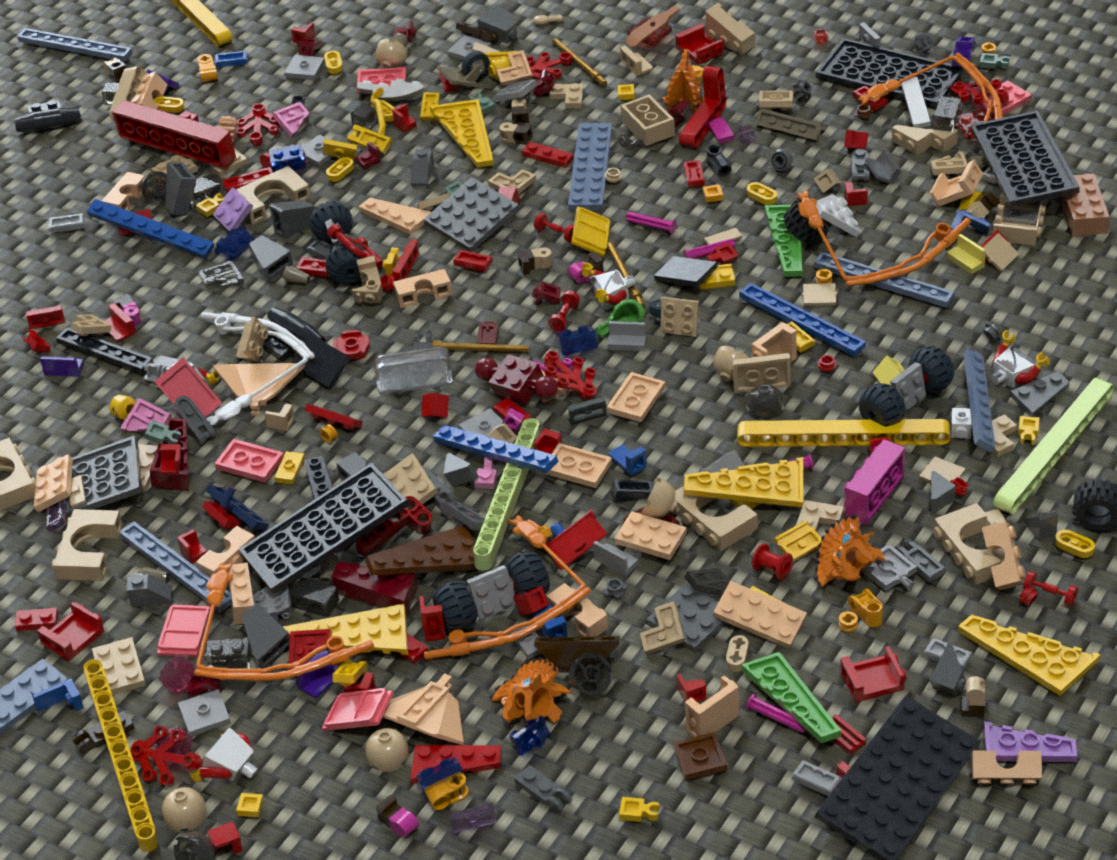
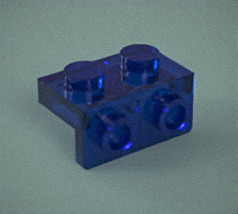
[269,143,307,173]
[214,226,255,261]
[556,325,598,355]
[416,757,463,795]

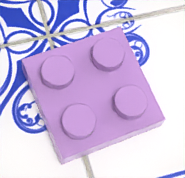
[213,187,253,233]

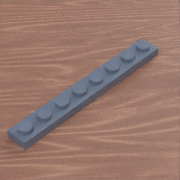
[17,28,133,61]
[814,252,954,308]
[964,349,995,452]
[119,521,232,613]

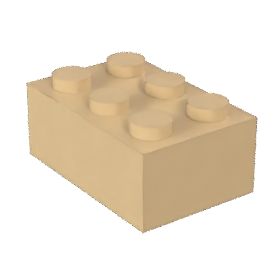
[621,94,675,146]

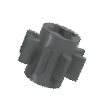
[913,33,934,53]
[791,79,812,101]

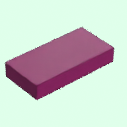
[708,117,734,143]

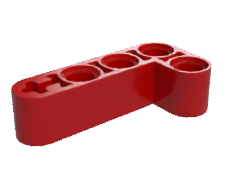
[355,496,432,556]

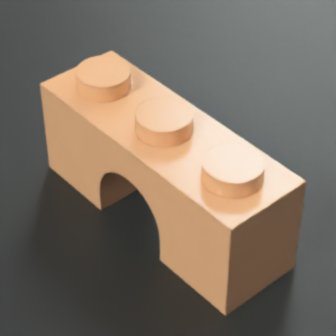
[132,72,167,110]
[102,172,148,211]
[393,269,452,308]
[982,521,1026,590]
[196,526,255,578]
[228,563,254,625]
[546,583,608,637]
[971,751,1042,784]

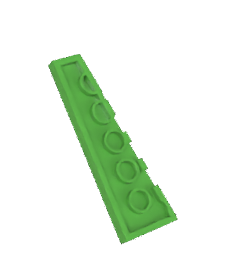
[765,205,802,277]
[742,652,841,743]

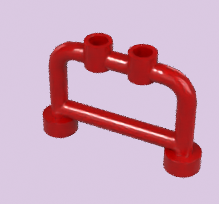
[327,224,383,269]

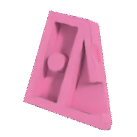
[273,102,309,137]
[120,398,172,432]

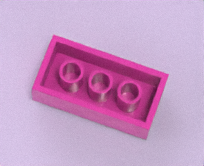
[844,440,905,525]

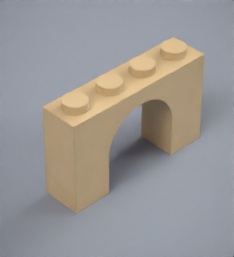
[237,166,311,225]
[0,438,37,510]
[672,486,758,551]
[933,503,1019,585]
[52,509,123,581]

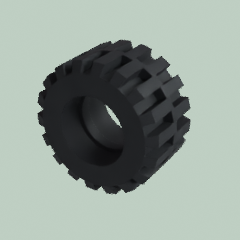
[783,197,832,244]
[1072,479,1117,532]

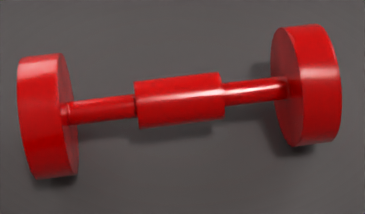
[534,213,574,243]
[548,291,580,332]
[1023,570,1078,607]

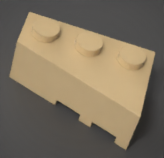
[705,3,755,55]

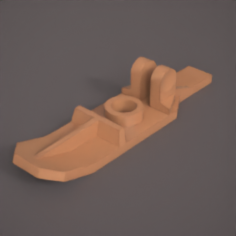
[626,5,680,48]

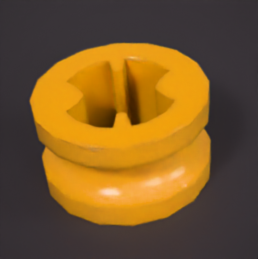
[981,43,996,55]
[816,269,832,284]
[319,424,338,443]
[839,611,858,632]

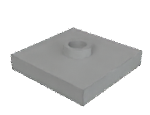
[447,35,491,60]
[284,55,325,80]
[494,79,538,102]
[296,134,335,167]
[458,409,503,436]
[178,689,231,737]

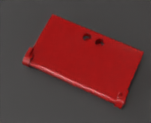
[544,509,608,570]

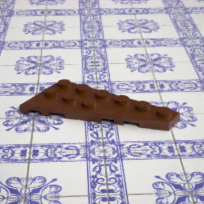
[366,525,478,575]

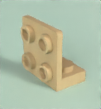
[236,317,268,362]

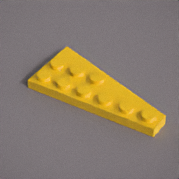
[430,99,494,167]
[683,457,804,507]
[283,604,408,655]
[958,615,1101,696]

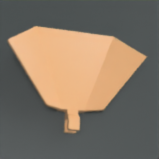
[213,363,305,416]
[383,674,464,745]

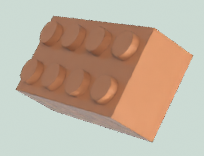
[1059,174,1109,237]

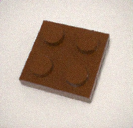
[673,732,728,780]

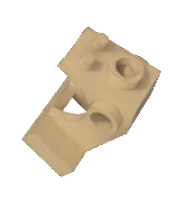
[352,256,383,304]

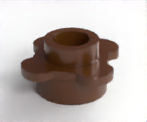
[854,104,873,119]

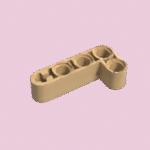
[109,66,148,121]

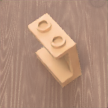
[930,160,983,206]
[752,322,797,362]
[685,676,739,737]

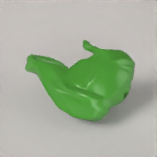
[595,299,646,339]

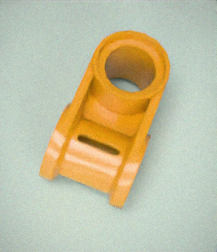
[198,54,218,83]
[848,588,883,627]
[424,772,469,810]

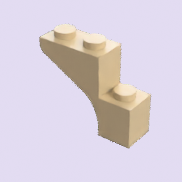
[892,124,958,155]

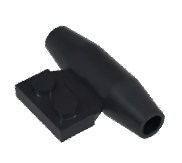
[14,100,81,132]
[263,307,326,360]

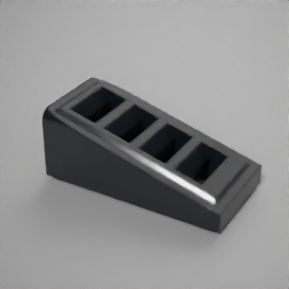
[611,479,653,503]

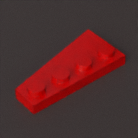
[410,745,502,785]

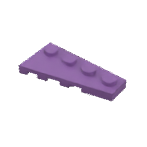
[984,721,1077,762]

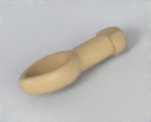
[532,15,563,25]

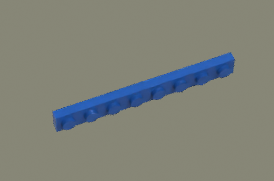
[86,199,214,259]
[739,283,866,357]
[433,425,559,474]

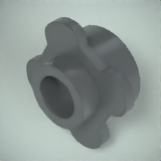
[983,322,1002,341]
[603,578,627,598]

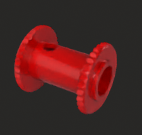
[752,543,793,580]

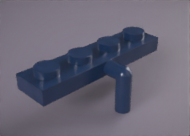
[206,485,270,531]

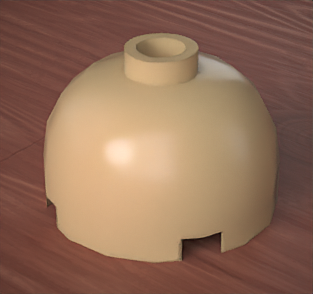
[375,39,408,68]
[713,346,749,381]
[642,477,678,518]
[366,728,409,772]
[162,787,206,832]

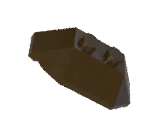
[534,636,620,670]

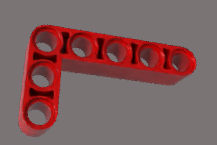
[679,66,727,148]

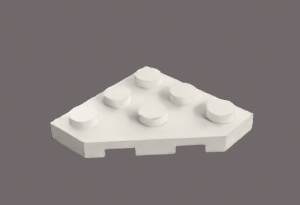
[816,194,860,237]

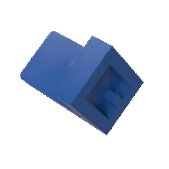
[950,210,991,233]
[609,445,647,476]
[532,604,568,637]
[32,679,84,712]

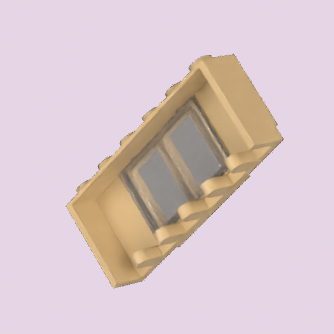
[993,192,1048,246]

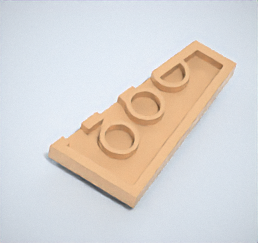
[359,198,431,235]

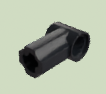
[707,144,732,177]

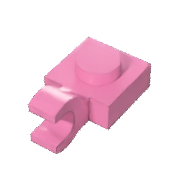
[474,456,498,489]

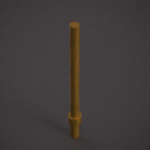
[552,38,607,86]
[607,242,645,308]
[432,340,529,353]

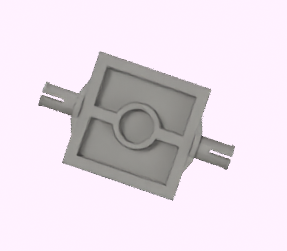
[861,544,917,591]

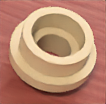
[605,168,622,183]

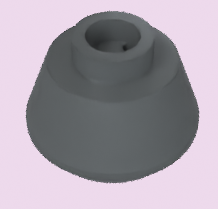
[771,149,793,172]

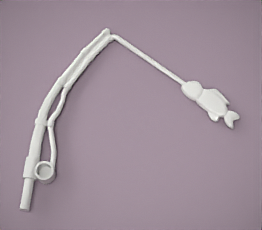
[201,312,315,425]

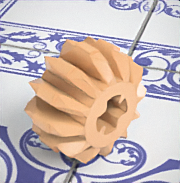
[218,116,237,143]

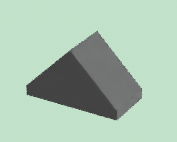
[443,453,479,487]
[931,471,956,514]
[1024,511,1058,541]

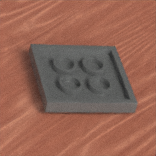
[646,583,727,653]

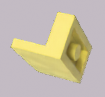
[946,234,986,274]
[873,356,905,386]

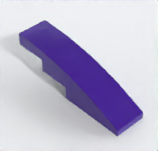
[951,36,975,67]

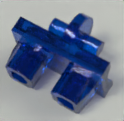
[509,716,551,756]

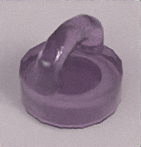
[737,125,756,143]

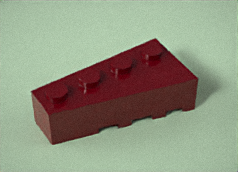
[150,417,189,491]
[332,562,418,618]

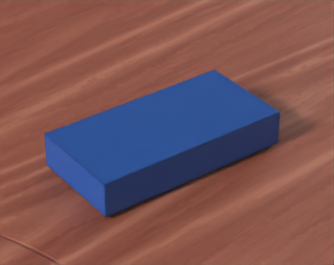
[215,51,248,68]

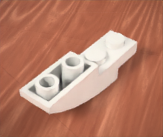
[357,79,425,101]

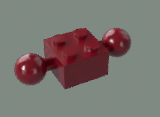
[475,354,558,405]

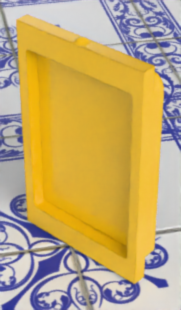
[571,207,610,257]

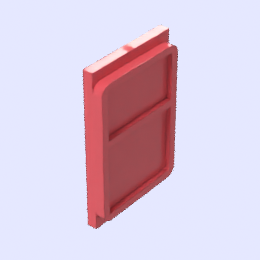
[154,357,222,417]
[157,605,211,657]
[322,688,394,731]

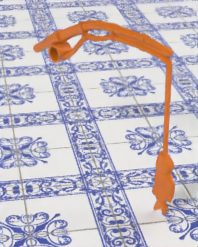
[858,53,1003,122]
[797,190,971,286]
[424,515,591,660]
[194,562,374,682]

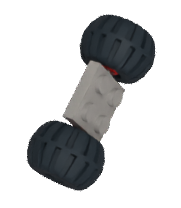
[310,201,365,285]
[858,346,955,427]
[432,551,550,632]

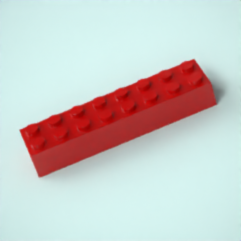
[112,100,236,169]

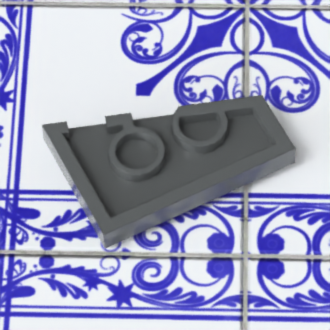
[1010,371,1070,417]

